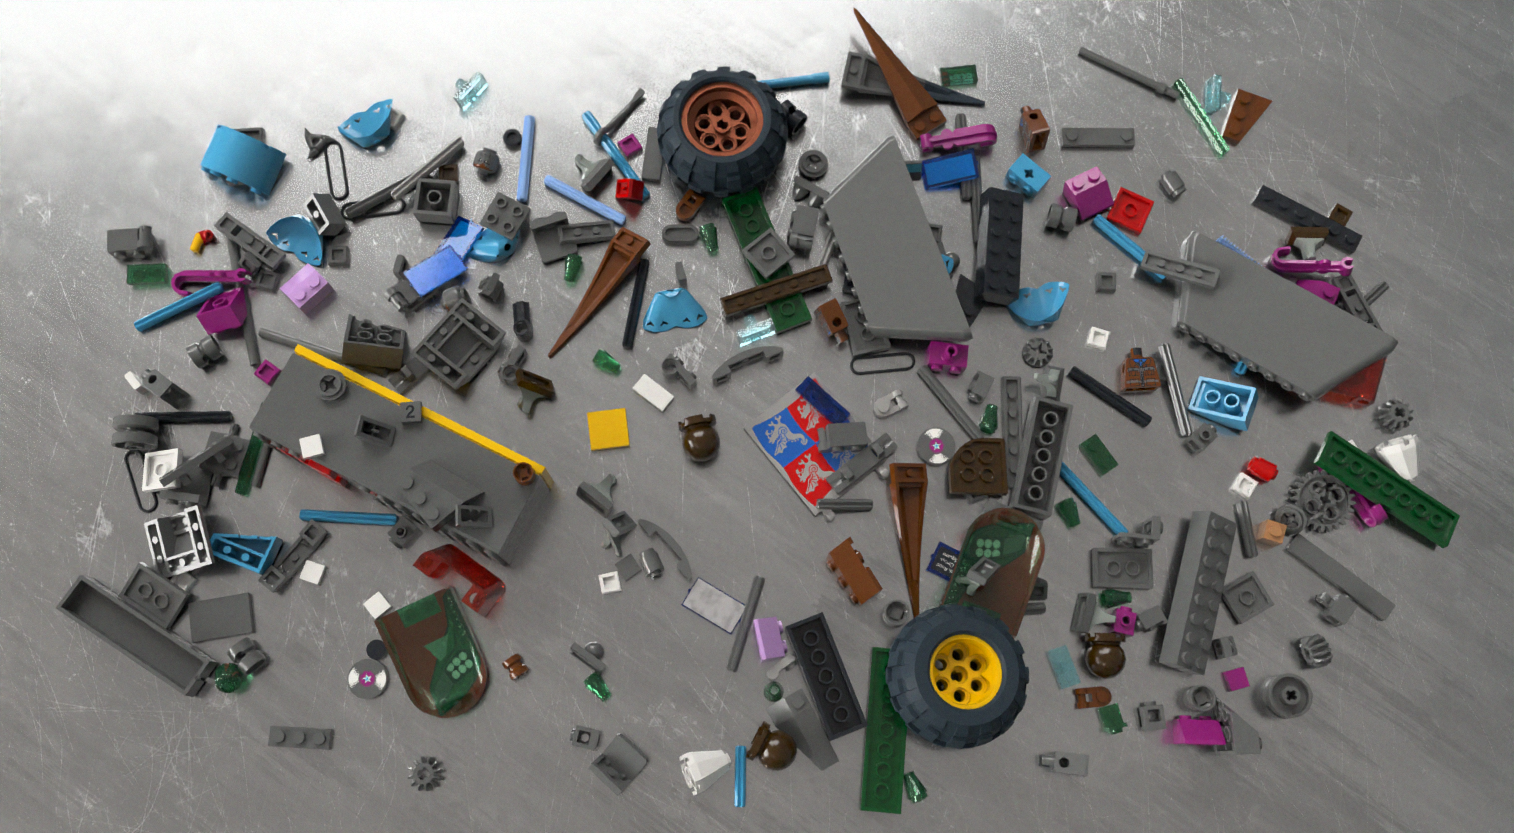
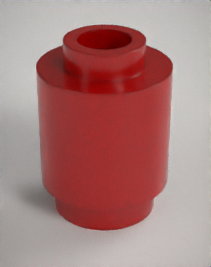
[1247,456,1278,482]

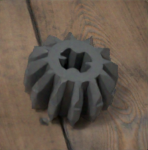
[1378,398,1414,431]
[1300,634,1333,669]
[407,756,443,791]

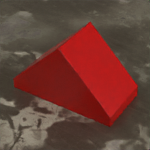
[615,178,644,200]

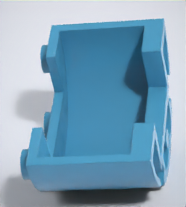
[200,124,287,195]

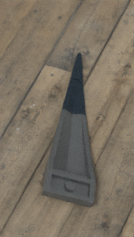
[841,51,986,105]

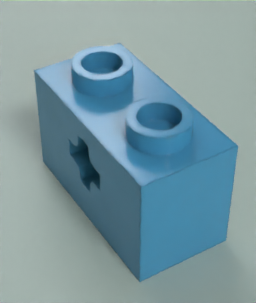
[1006,153,1051,198]

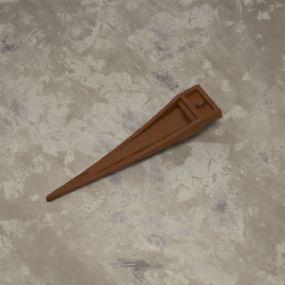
[853,8,947,141]
[548,226,651,359]
[889,463,928,618]

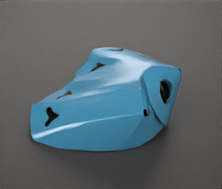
[338,99,393,147]
[266,214,323,266]
[466,228,520,262]
[1008,282,1069,326]
[643,288,708,332]

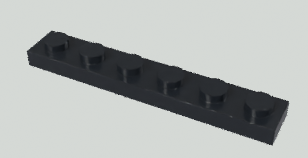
[1253,185,1363,253]

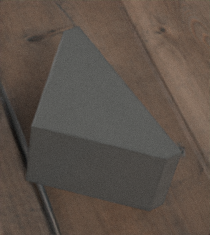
[354,415,396,447]

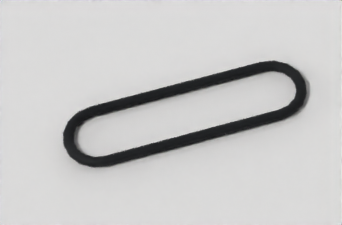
[324,141,348,200]
[340,197,405,220]
[850,352,915,375]
[124,450,158,513]

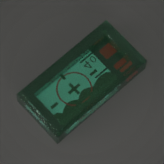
[939,64,978,87]

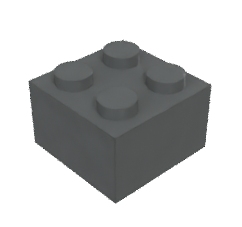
[413,178,459,224]

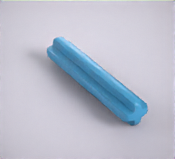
[735,746,746,807]

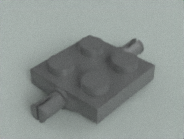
[199,423,251,487]

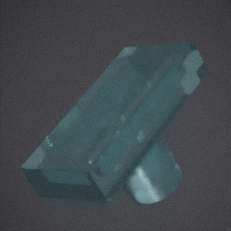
[453,71,489,111]
[1205,74,1231,116]
[736,315,775,347]
[1046,645,1081,689]

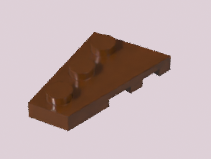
[1221,89,1272,144]

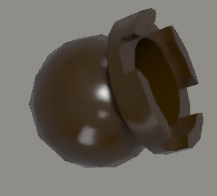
[678,414,720,461]
[1085,633,1126,679]
[745,721,797,771]

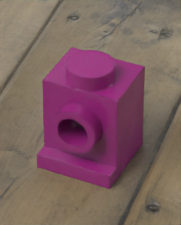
[1109,606,1137,638]

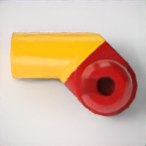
[189,229,214,253]

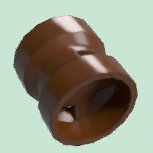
[513,462,536,486]
[502,653,529,681]

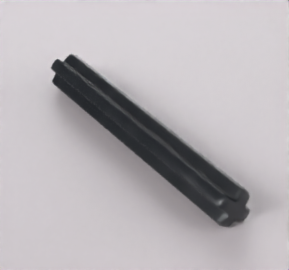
[622,259,649,349]
[1068,366,1152,426]
[134,411,232,423]

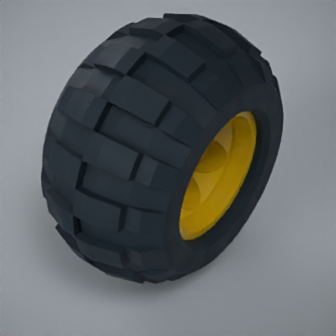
[886,604,1029,749]

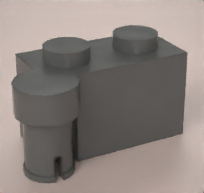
[787,205,819,250]
[107,225,153,259]
[384,279,438,314]
[817,422,868,454]

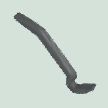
[593,88,645,147]

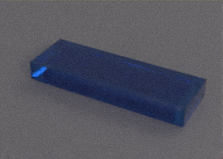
[795,376,851,424]

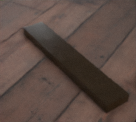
[720,264,833,317]

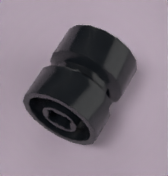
[782,100,808,135]

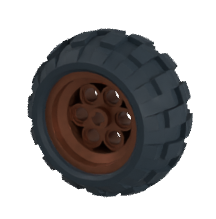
[657,66,788,197]

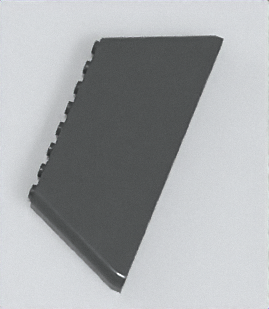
[820,135,973,342]
[1176,231,1398,402]

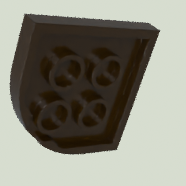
[948,438,1008,496]

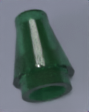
[699,223,719,252]
[564,254,583,283]
[592,349,621,374]
[979,404,998,434]
[1058,497,1081,527]
[1100,588,1132,608]
[583,671,611,702]
[764,681,784,702]
[904,771,928,804]

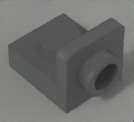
[1213,636,1238,659]

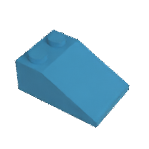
[1188,376,1259,431]

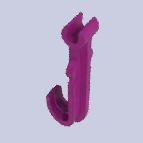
[920,124,998,153]
[1271,246,1354,276]
[171,268,252,297]
[1341,481,1388,527]

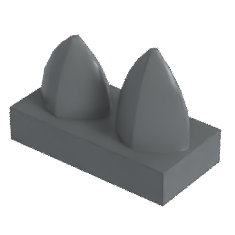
[793,175,830,208]

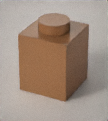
[1255,519,1287,547]

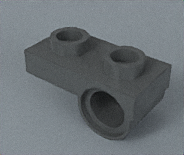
[478,272,504,302]
[497,344,527,386]
[661,353,697,390]

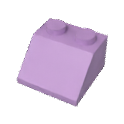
[280,263,334,315]
[753,617,788,662]

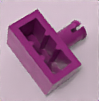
[927,341,969,374]

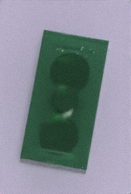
[127,263,168,285]
[1079,434,1119,476]

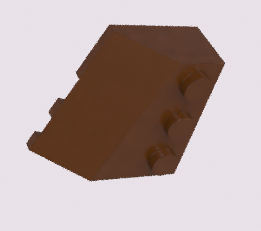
[826,537,883,606]

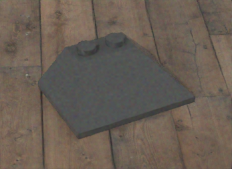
[410,298,506,390]
[144,504,215,578]

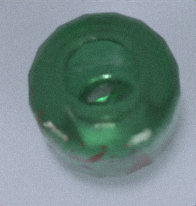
[215,663,243,693]

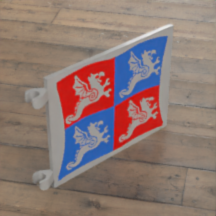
[743,372,889,522]

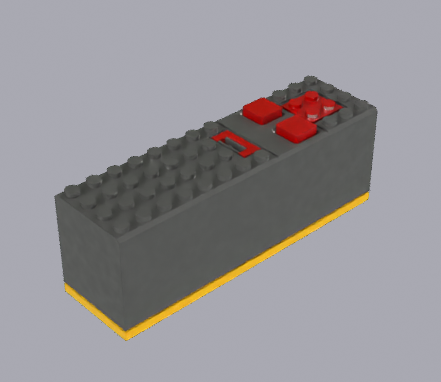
[249,344,554,565]

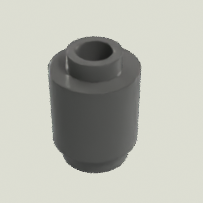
[1160,170,1187,198]
[639,548,665,579]

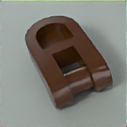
[676,189,706,221]
[1075,686,1112,709]

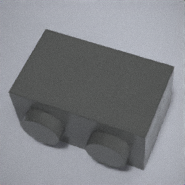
[303,193,346,235]

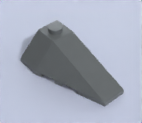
[766,688,839,771]

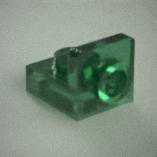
[1097,703,1128,735]

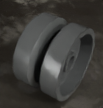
[111,414,159,450]
[1259,673,1313,719]

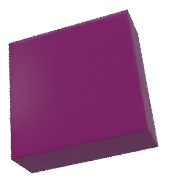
[617,133,643,159]
[254,359,282,386]
[1223,667,1250,692]

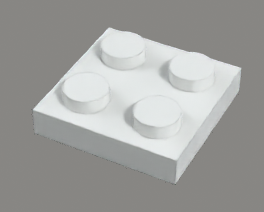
[142,448,183,493]

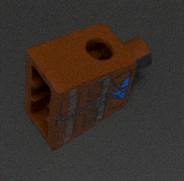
[1019,105,1050,153]
[814,298,849,344]
[1120,347,1161,392]

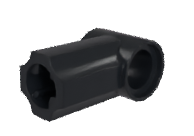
[512,301,533,342]

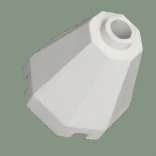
[1375,434,1420,482]
[679,750,731,795]

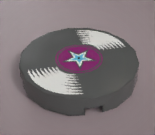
[917,427,955,466]
[347,659,389,699]

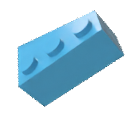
[210,533,283,575]

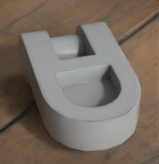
[873,389,909,418]
[767,652,797,680]

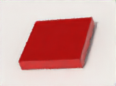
[1106,187,1154,235]

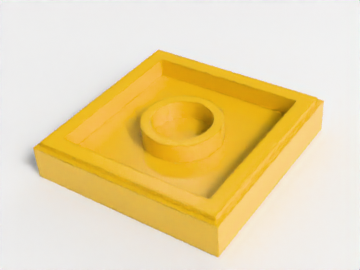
[587,408,630,451]

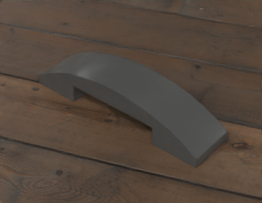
[712,346,784,384]
[258,519,327,593]
[638,519,692,582]

